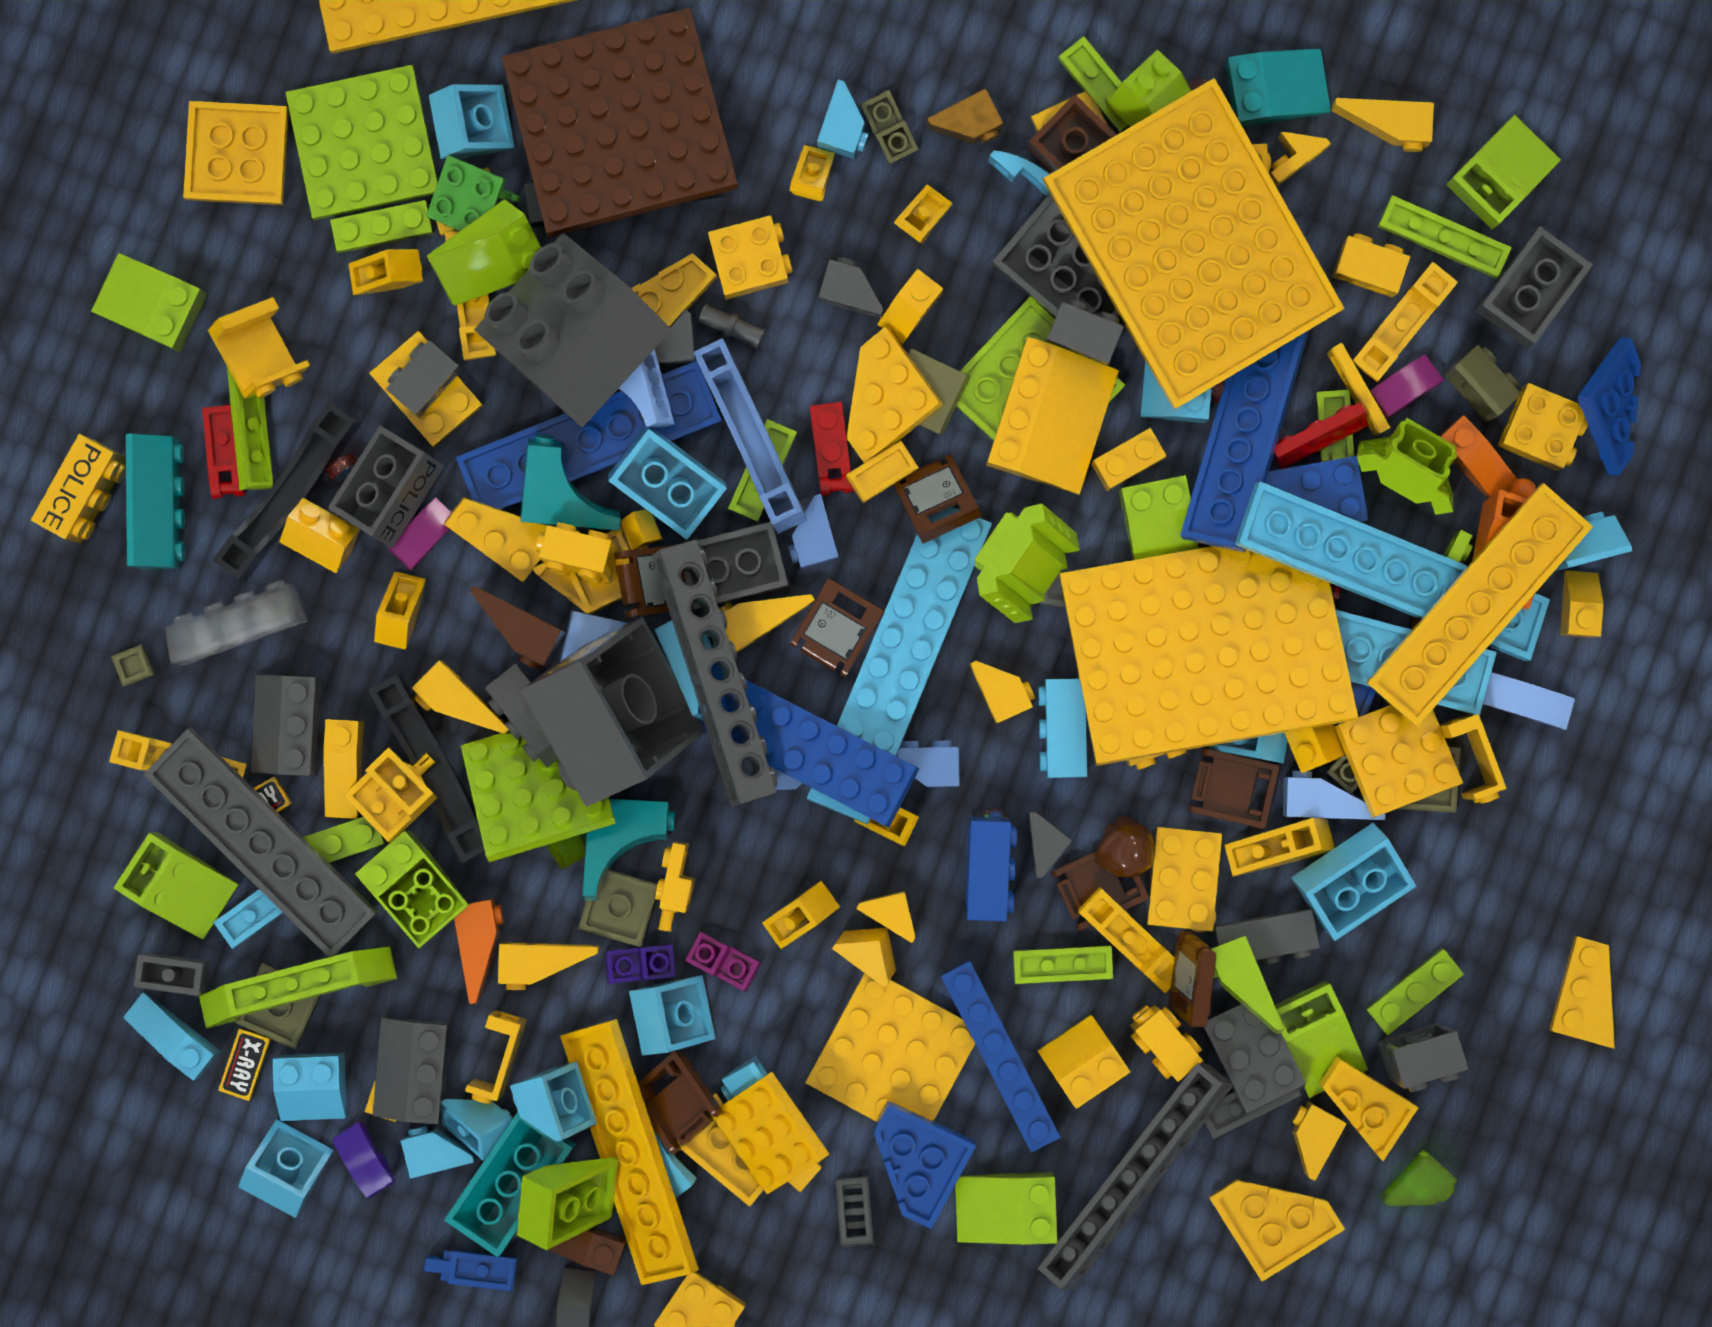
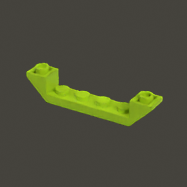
[199,947,398,1029]

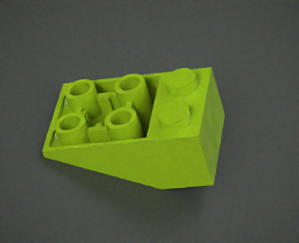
[1446,115,1561,229]
[355,831,469,949]
[114,832,239,940]
[1275,981,1368,1098]

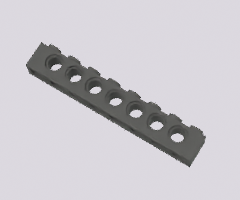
[652,539,777,808]
[1037,1063,1234,1291]

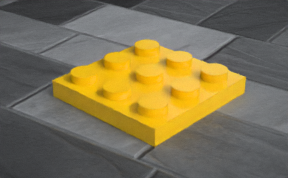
[183,101,289,205]
[1335,705,1463,818]
[713,1072,829,1194]

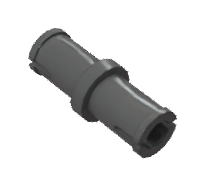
[698,303,766,349]

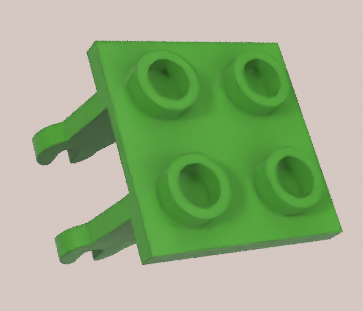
[426,155,522,231]

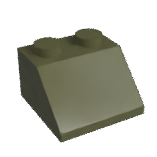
[1443,345,1521,422]

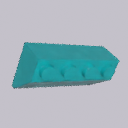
[126,434,185,570]
[444,1112,577,1258]

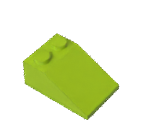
[1106,49,1191,127]
[427,199,541,306]
[91,253,208,353]
[1119,475,1199,560]
[517,1157,618,1250]
[955,1172,1057,1245]

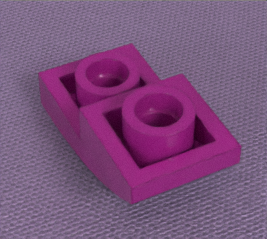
[1370,355,1444,419]
[387,497,451,570]
[685,932,762,992]

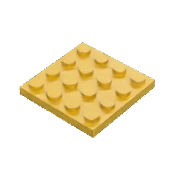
[805,973,975,1121]

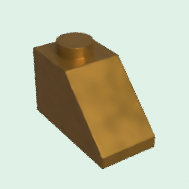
[927,89,1003,144]

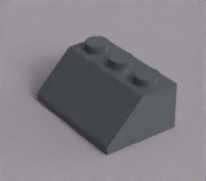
[251,675,322,776]
[373,1017,447,1124]

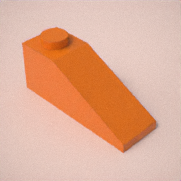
[1439,415,1518,498]
[454,898,504,1004]

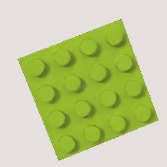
[285,65,438,220]
[956,297,1125,442]
[460,731,616,862]

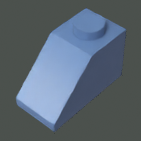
[788,494,839,569]

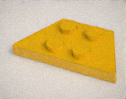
[532,526,649,614]

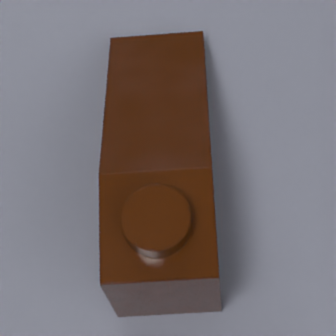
[548,1227,627,1276]

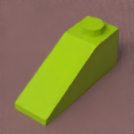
[1211,936,1284,1034]

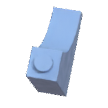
[618,349,674,428]

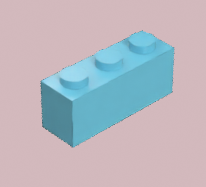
[1038,679,1087,778]

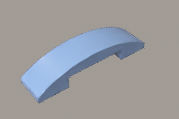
[1483,672,1575,730]

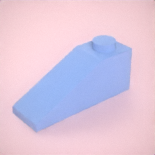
[1283,771,1385,820]

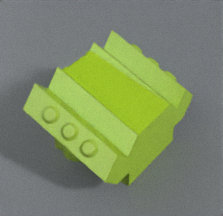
[1357,418,1457,515]
[974,504,1080,623]

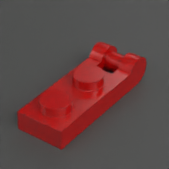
[810,402,853,496]
[202,405,246,499]

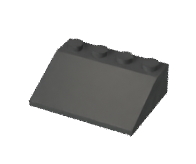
[992,194,1120,318]

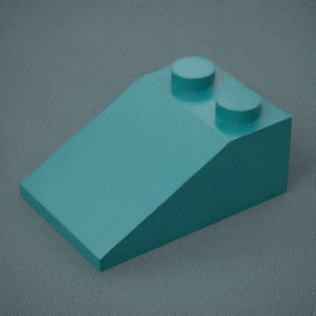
[1224,49,1331,127]

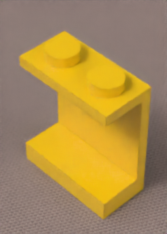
[208,297,310,399]
[1440,714,1507,804]
[465,1010,527,1104]

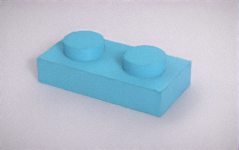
[213,889,283,949]

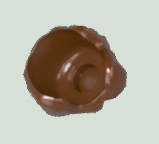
[1095,816,1155,878]

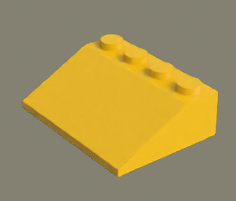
[986,337,1119,495]

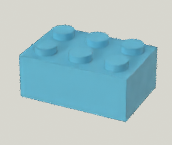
[608,425,727,539]
[1291,823,1416,941]

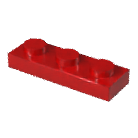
[1274,402,1369,469]

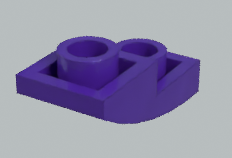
[604,944,676,984]
[332,1122,396,1199]

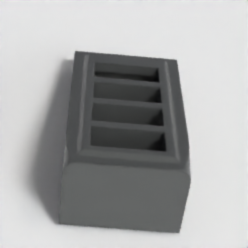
[835,1177,875,1248]

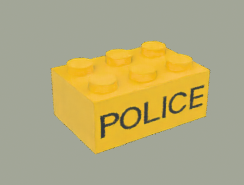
[31,434,126,544]

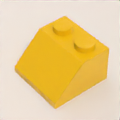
[1037,1015,1130,1109]

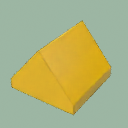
[620,509,662,550]

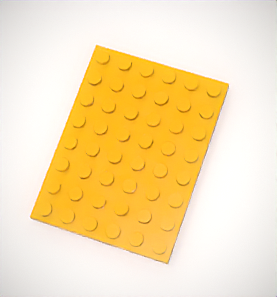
[1042,78,1345,409]
[1060,546,1358,766]

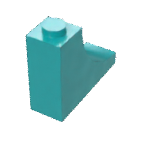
[520,434,621,530]
[583,799,675,901]

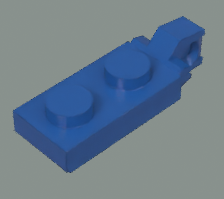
[424,1249,518,1291]

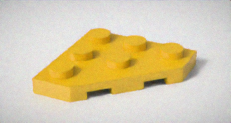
[847,327,943,463]
[1208,1179,1345,1282]

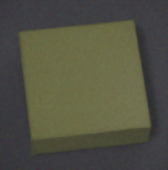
[111,644,155,687]

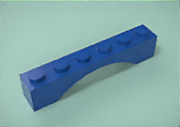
[940,959,1061,1153]

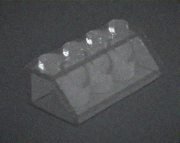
[165,580,308,665]

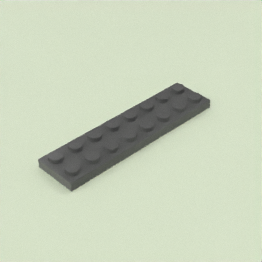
[143,727,378,957]

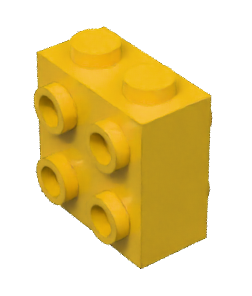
[708,215,793,300]
[1497,383,1588,471]
[536,522,618,584]
[1130,1005,1203,1082]

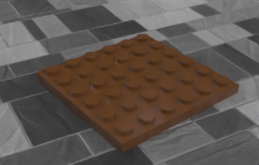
[501,8,738,238]

